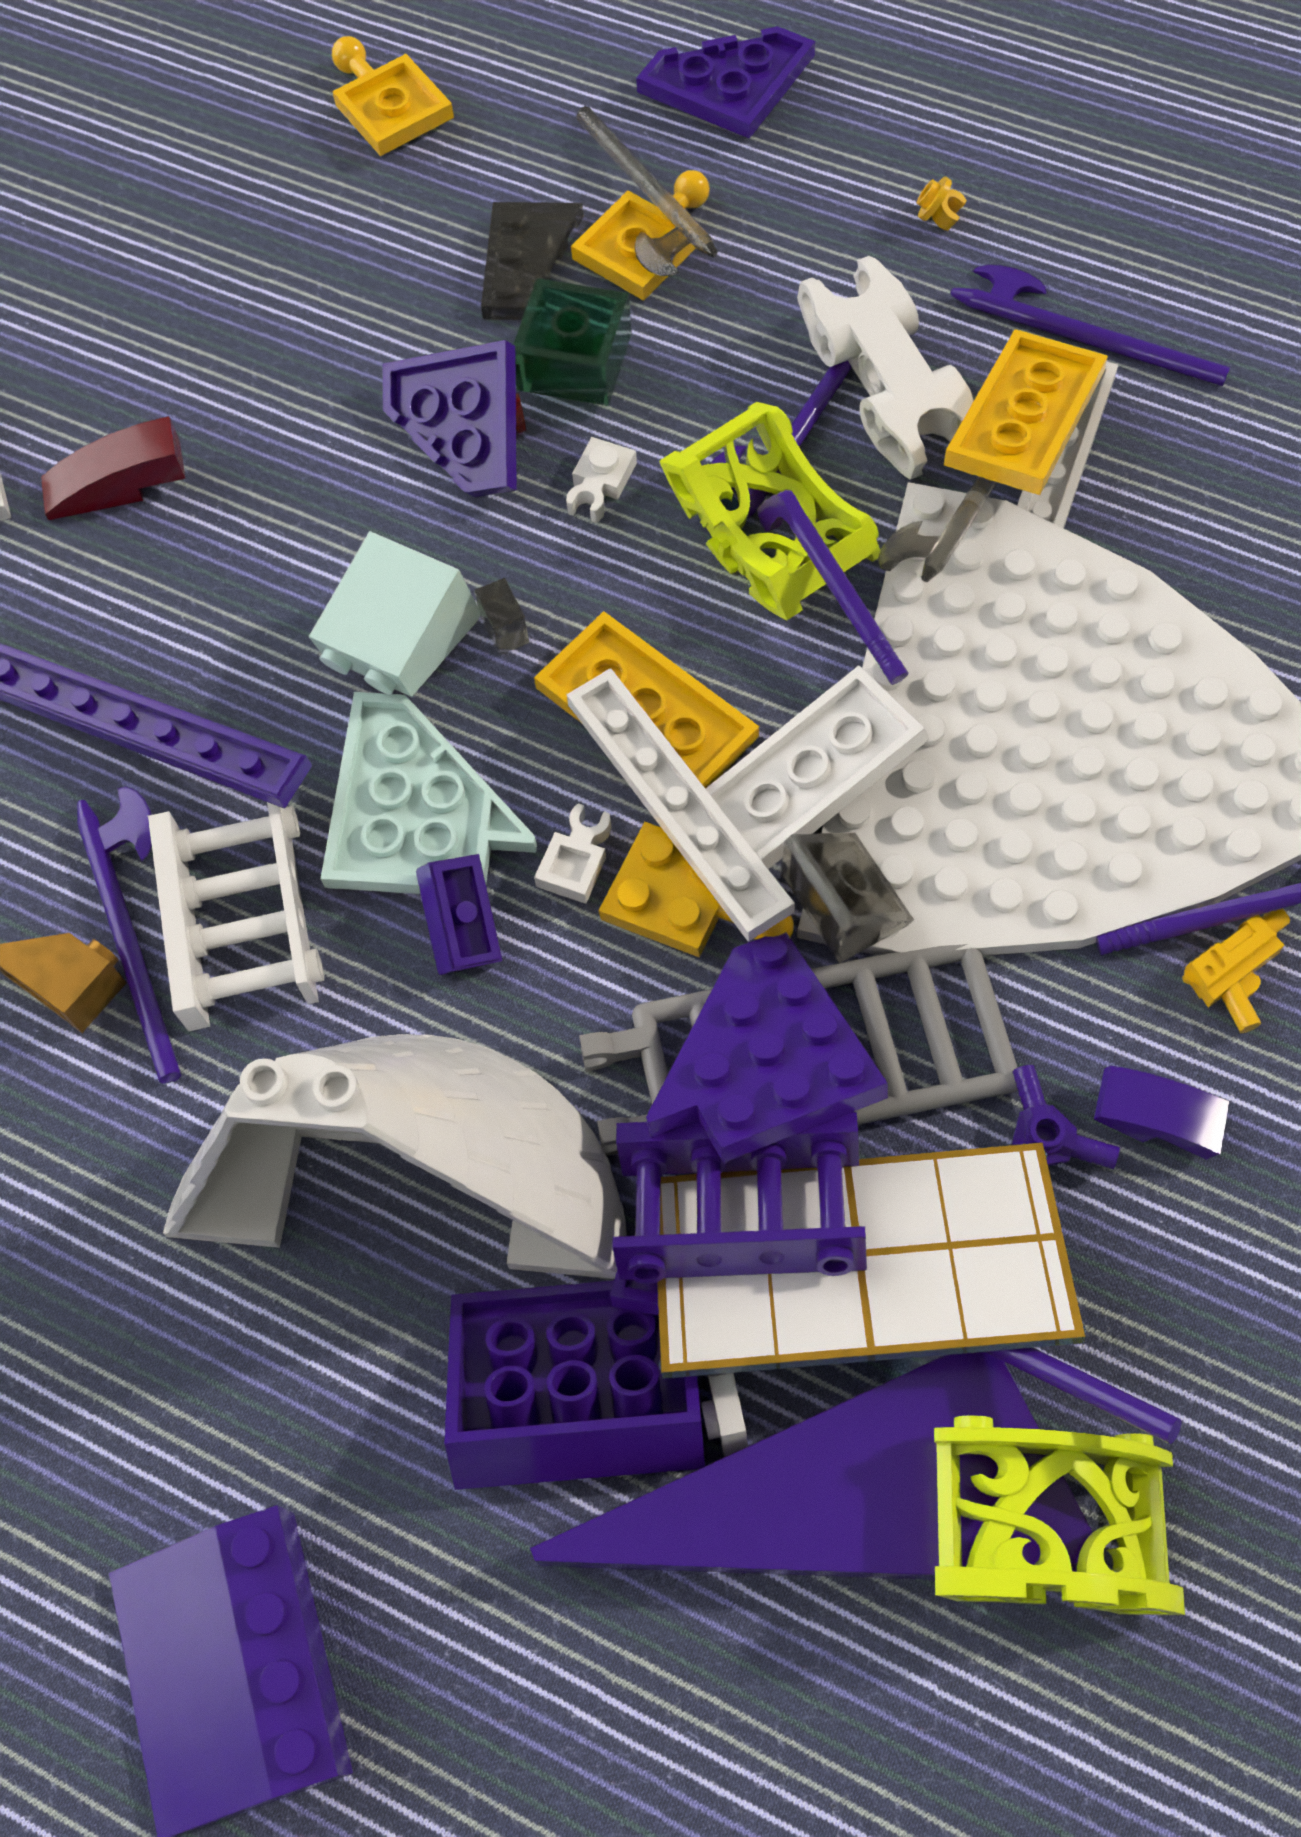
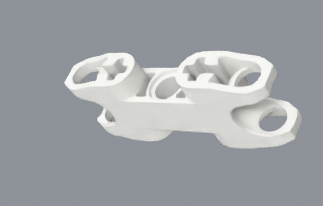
[797,256,973,480]

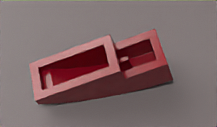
[41,416,186,521]

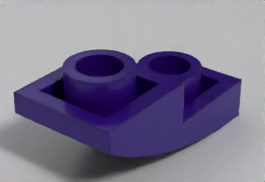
[1094,1065,1229,1160]

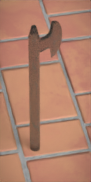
[576,106,717,276]
[878,476,998,582]

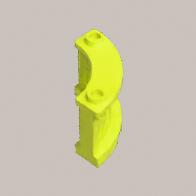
[659,402,882,621]
[934,1415,1185,1615]

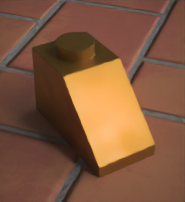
[0,933,126,1033]

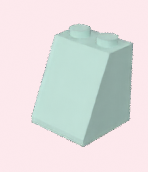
[309,531,481,697]

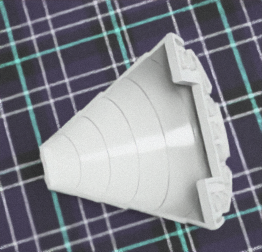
[163,1034,627,1279]

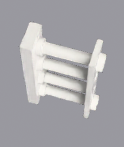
[148,802,324,1032]

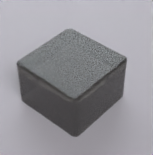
[474,577,530,655]

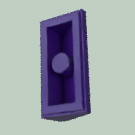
[416,854,503,975]

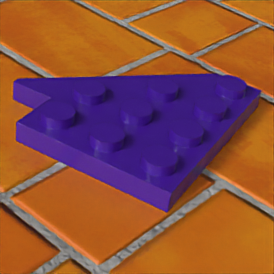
[646,932,888,1163]

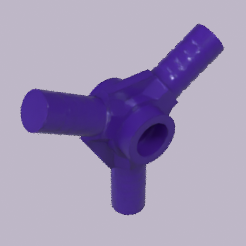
[1011,1065,1120,1170]

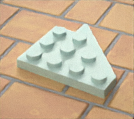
[320,692,537,894]

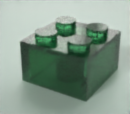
[513,278,632,406]

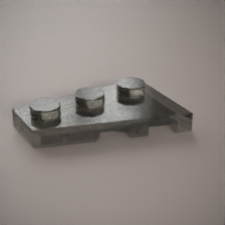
[481,202,584,320]

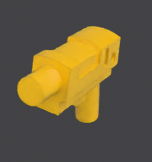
[1182,909,1290,1033]

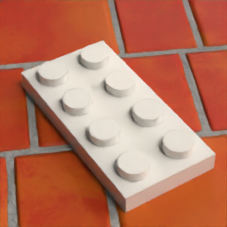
[706,665,929,869]

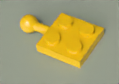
[332,36,454,156]
[571,170,710,301]
[598,821,794,958]

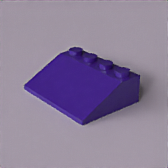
[444,1280,705,1490]
[109,1505,353,1837]

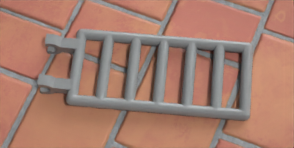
[579,944,1018,1156]

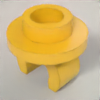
[916,176,967,231]

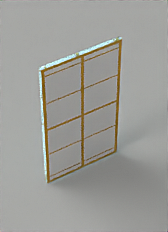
[657,1143,1086,1379]

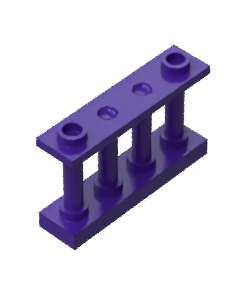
[612,1112,867,1283]

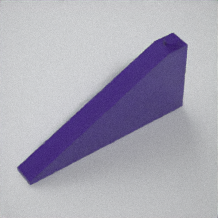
[530,1346,1092,1580]

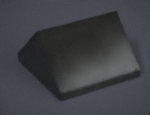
[782,832,914,963]

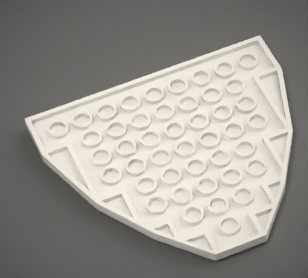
[797,482,1301,956]

